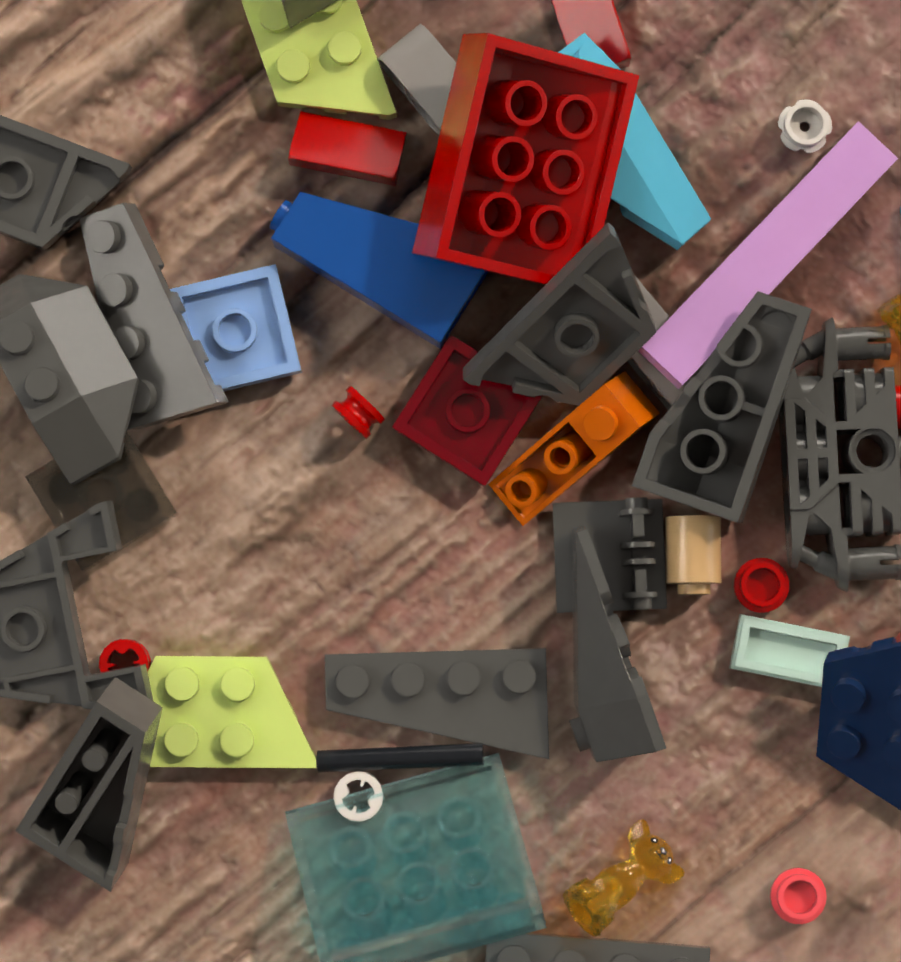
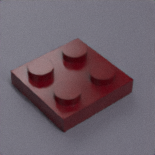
[392,335,543,487]

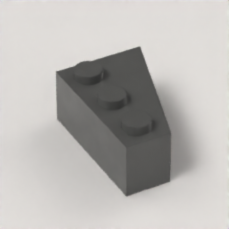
[15,677,163,892]

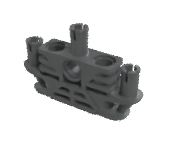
[779,318,901,592]

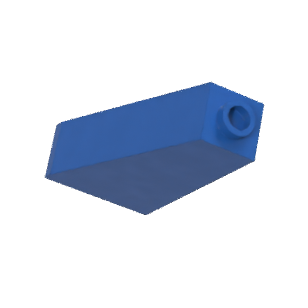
[269,192,489,350]

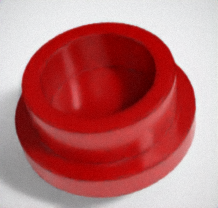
[733,558,789,613]

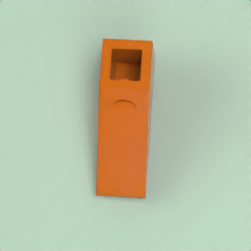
[488,371,660,526]

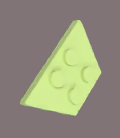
[241,0,397,120]
[148,656,317,768]

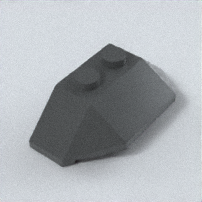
[0,274,140,487]

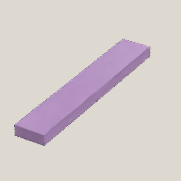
[638,121,898,389]

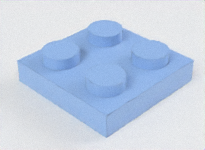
[170,264,302,391]

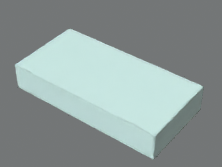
[729,614,850,687]

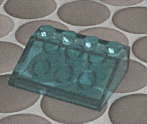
[285,753,547,962]

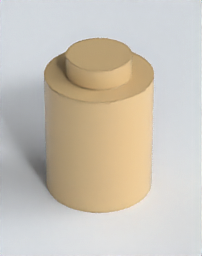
[665,515,722,595]

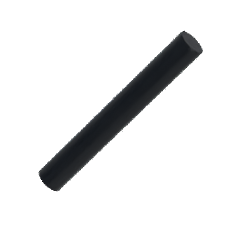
[316,743,484,773]

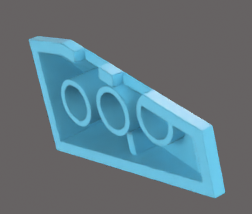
[558,33,711,250]

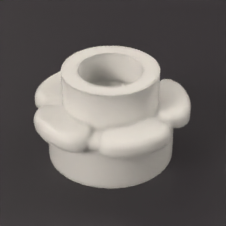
[778,100,832,153]

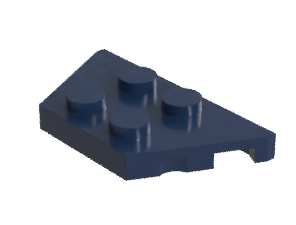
[816,637,901,810]

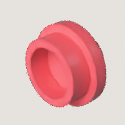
[770,868,827,924]

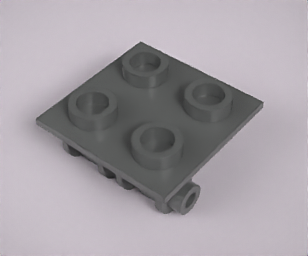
[552,497,667,613]

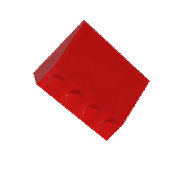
[412,33,640,285]

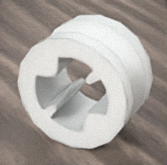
[333,771,384,822]

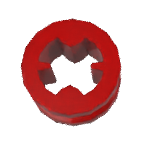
[331,386,385,440]
[99,639,151,672]

